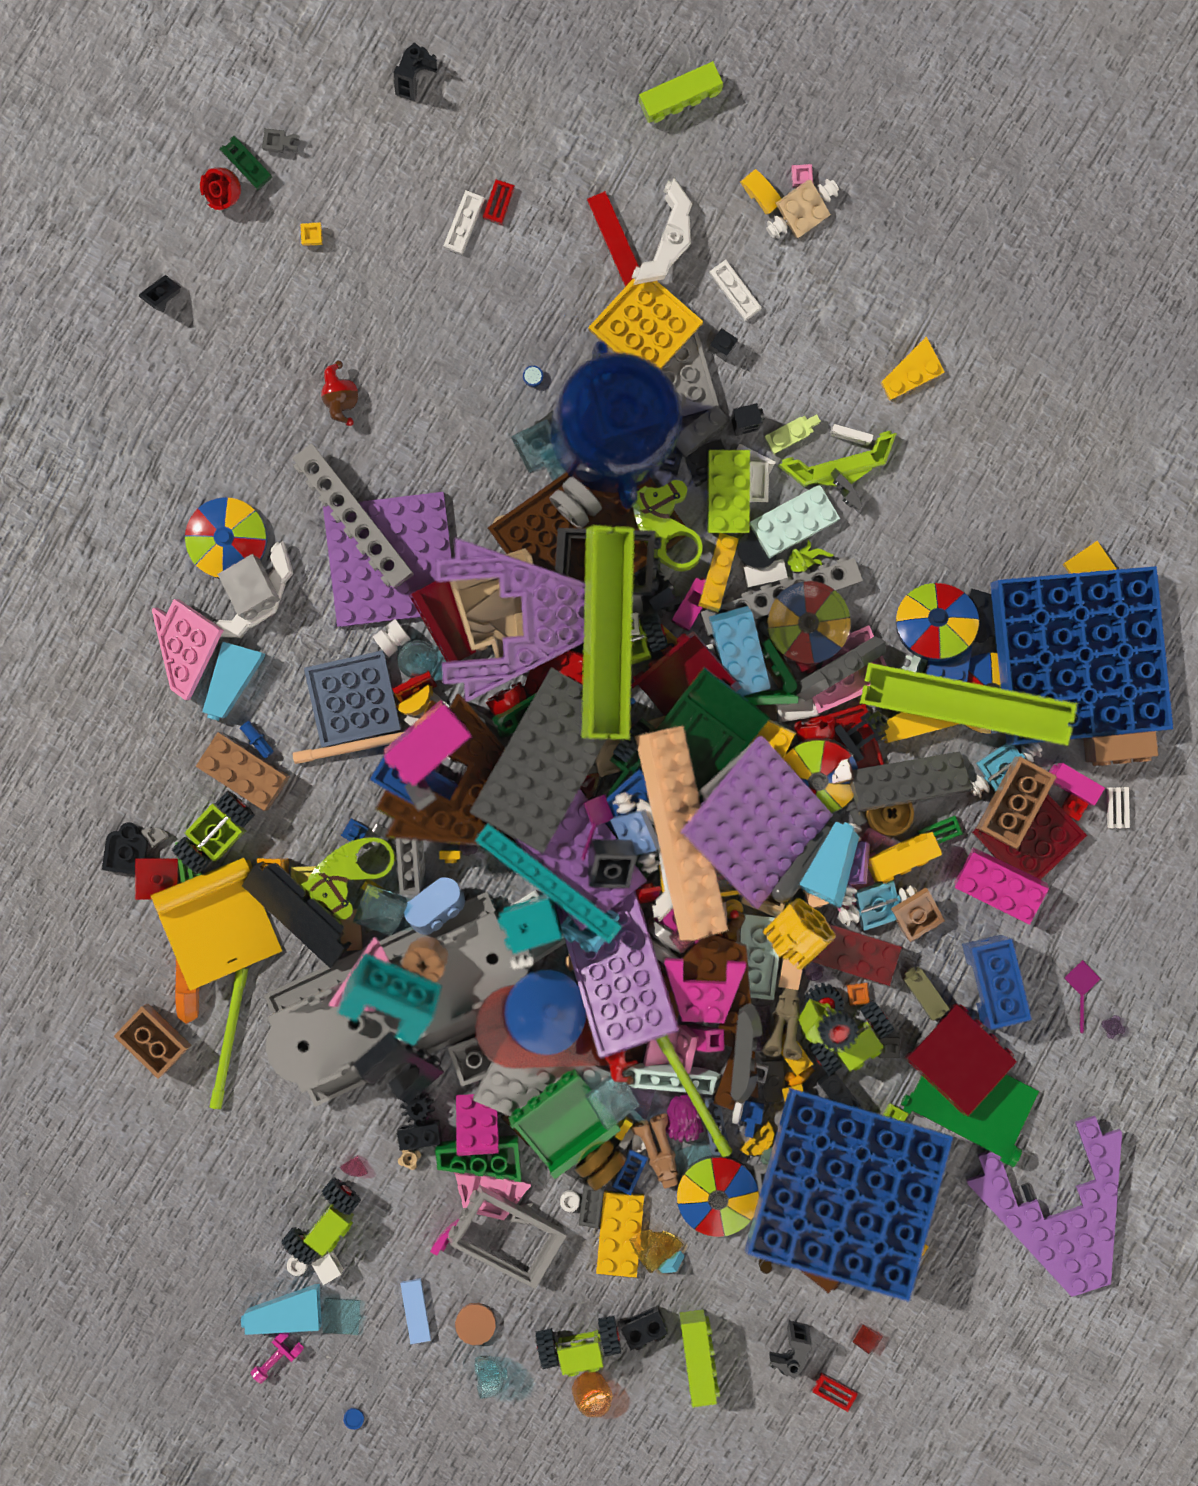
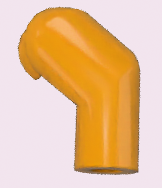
[784,1066,815,1086]

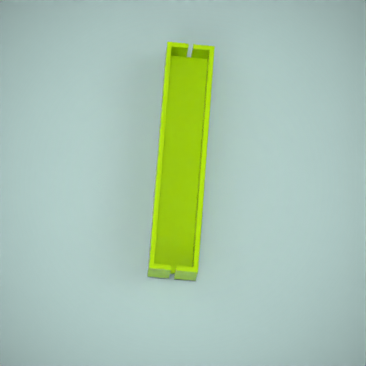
[582,526,634,739]
[860,663,1077,745]

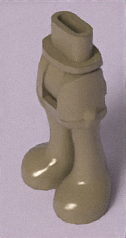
[763,988,802,1060]

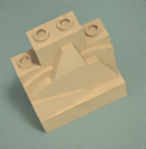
[450,549,533,658]

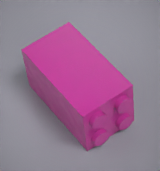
[384,700,471,786]

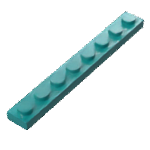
[475,823,622,943]

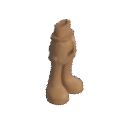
[631,1113,679,1189]

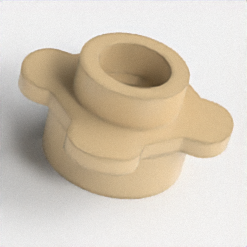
[398,1149,421,1170]

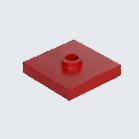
[135,858,178,900]

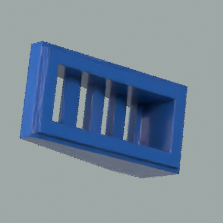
[612,1149,648,1195]

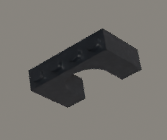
[353,1031,444,1104]

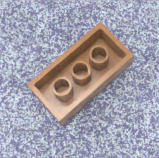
[196,732,290,811]
[976,757,1057,849]

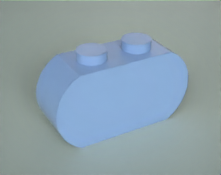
[404,877,465,935]

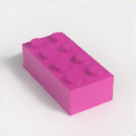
[955,847,1049,925]

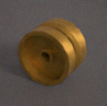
[865,802,914,836]
[575,1140,627,1191]

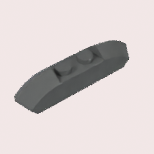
[796,636,886,701]
[731,1003,762,1104]

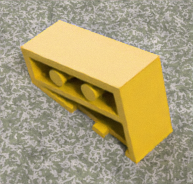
[868,832,942,884]

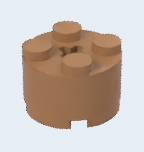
[402,937,448,983]

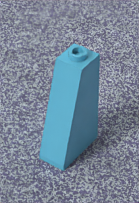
[202,641,265,721]
[799,822,859,908]
[241,1284,322,1335]

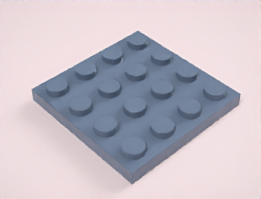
[304,650,402,747]

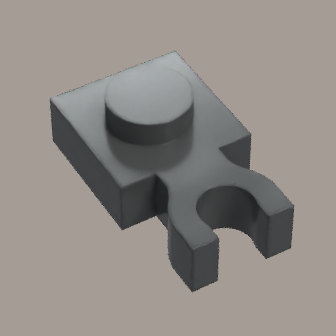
[262,128,300,153]

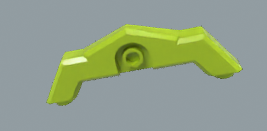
[778,431,897,487]

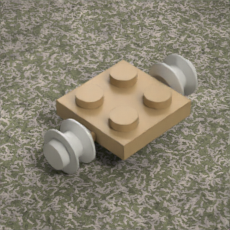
[766,179,839,239]

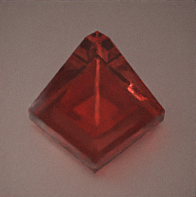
[853,1324,883,1354]

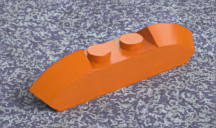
[175,959,199,1024]

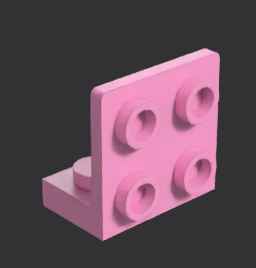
[643,1025,698,1073]

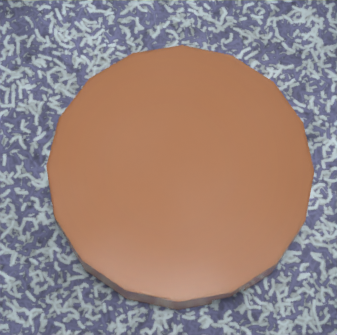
[455,1303,496,1345]

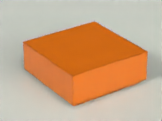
[846,982,870,1006]

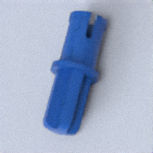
[240,720,273,758]

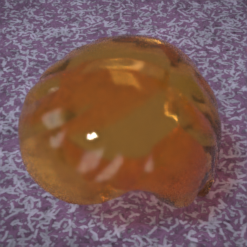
[572,1372,613,1418]

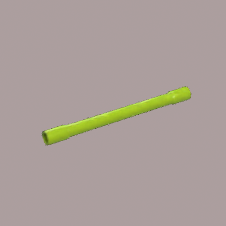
[209,967,249,1109]
[655,1035,732,1157]

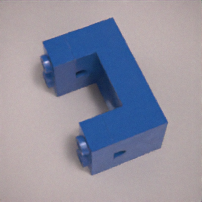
[369,755,458,804]
[962,935,1032,1030]

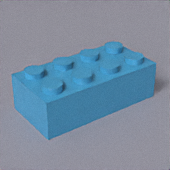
[709,606,771,696]

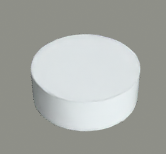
[560,1190,580,1212]
[287,1255,308,1276]

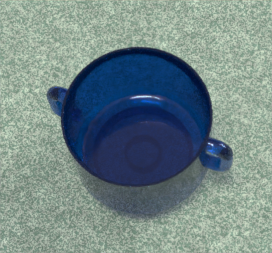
[550,340,682,509]

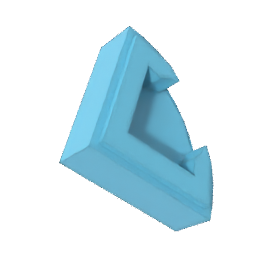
[658,1251,684,1273]

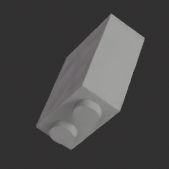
[218,554,280,620]

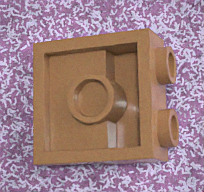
[891,887,945,942]

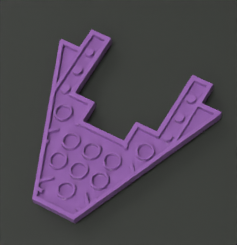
[435,538,585,701]
[966,1116,1122,1297]

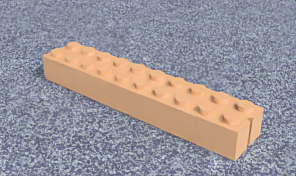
[635,726,728,941]

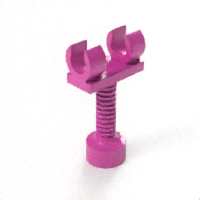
[250,1332,304,1384]

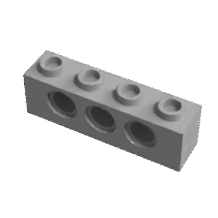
[396,839,426,895]

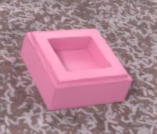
[791,164,813,188]

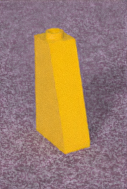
[881,711,959,743]

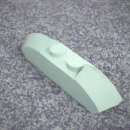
[623,1063,722,1095]

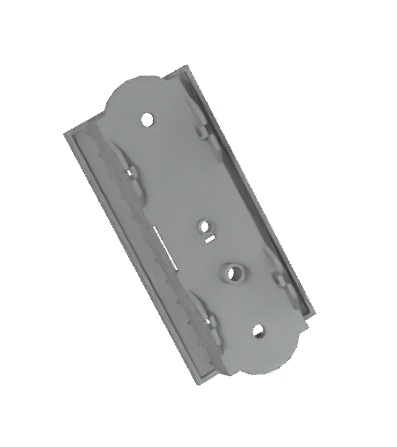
[264,891,530,1107]

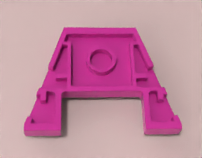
[665,958,746,1023]

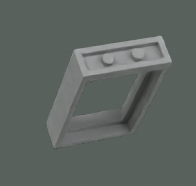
[448,1185,566,1289]

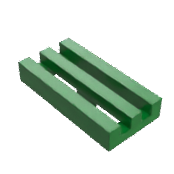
[917,815,963,844]

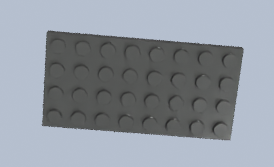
[469,668,607,854]

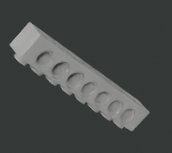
[292,443,414,589]
[700,556,863,637]

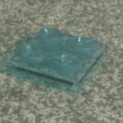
[585,1075,639,1130]

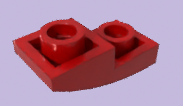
[635,883,661,904]

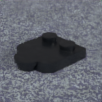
[968,588,996,643]
[102,822,148,875]

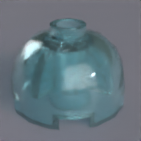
[397,639,438,678]
[475,1355,508,1399]

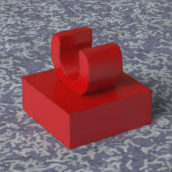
[1061,793,1089,821]

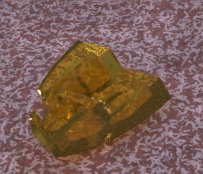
[629,1230,684,1273]

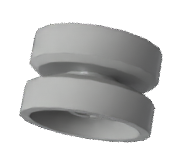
[549,477,602,529]
[647,919,689,964]

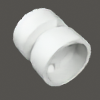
[373,619,411,657]

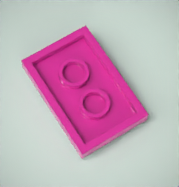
[456,1094,499,1156]

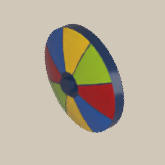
[896,583,979,662]

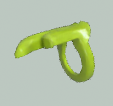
[787,540,834,572]

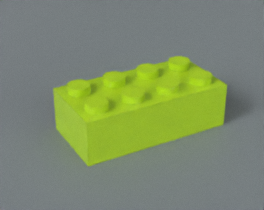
[707,450,750,533]
[679,1309,720,1408]

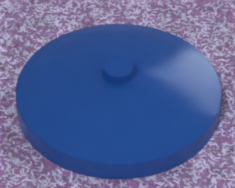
[505,970,586,1055]

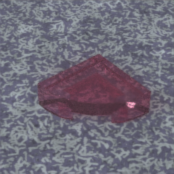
[340,1155,368,1177]

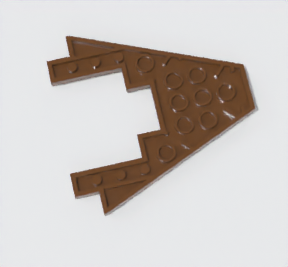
[623,934,759,1110]

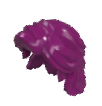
[665,1093,704,1142]

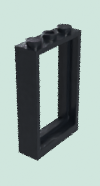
[555,528,662,596]

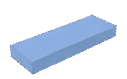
[400,1278,431,1344]

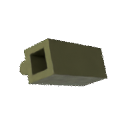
[902,967,950,1021]

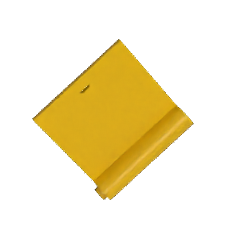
[151,857,282,991]

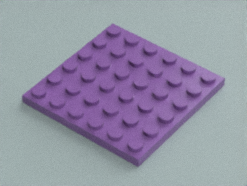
[323,492,452,627]
[681,736,833,909]

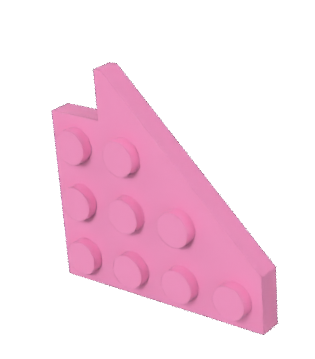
[152,599,224,700]
[812,618,887,714]

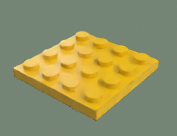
[588,279,703,383]

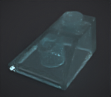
[510,419,566,474]
[353,884,407,935]

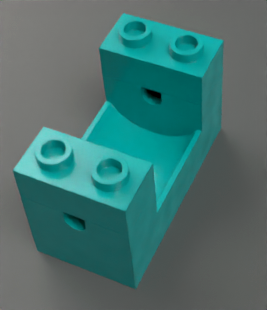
[497,894,563,954]
[337,953,442,1045]

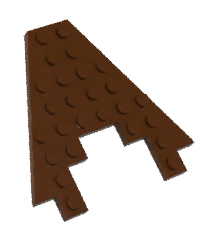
[375,693,519,846]

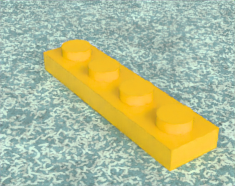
[699,533,739,612]

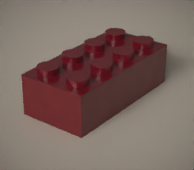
[811,923,902,986]

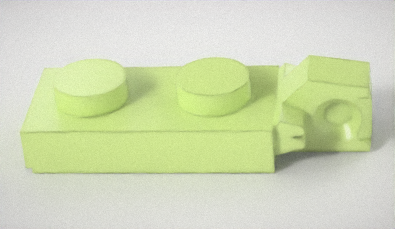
[764,415,821,455]

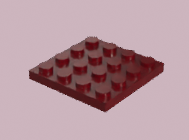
[971,794,1087,880]

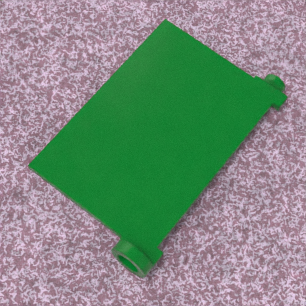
[901,1074,1039,1167]

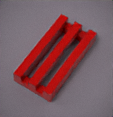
[483,179,515,225]
[812,1372,858,1412]

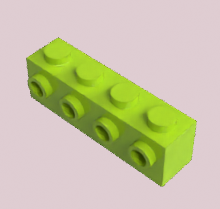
[638,61,723,124]

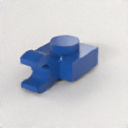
[741,1100,764,1138]

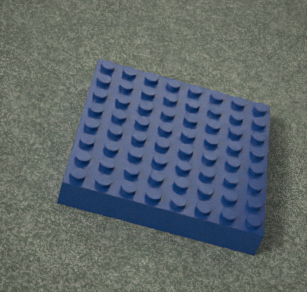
[990,566,1173,745]
[744,1087,953,1302]

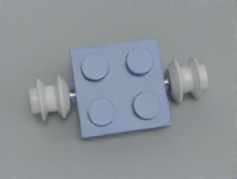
[611,792,660,873]

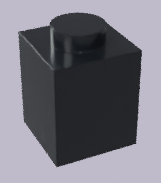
[709,328,738,361]

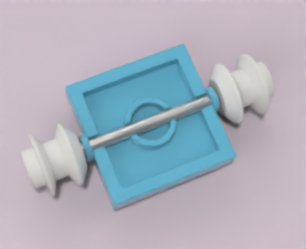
[970,742,1042,798]
[839,880,917,930]

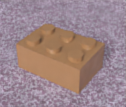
[1083,731,1158,766]
[114,1004,192,1079]

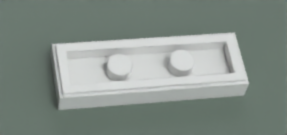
[443,190,485,255]
[709,260,762,321]

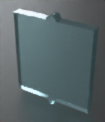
[674,1140,714,1181]
[322,1298,362,1335]

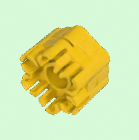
[763,898,836,970]

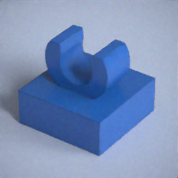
[341,818,369,842]

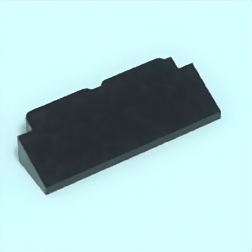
[242,861,352,968]

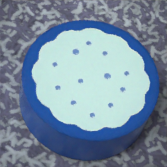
[523,365,543,387]

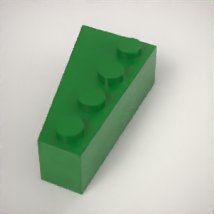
[435,1135,522,1182]

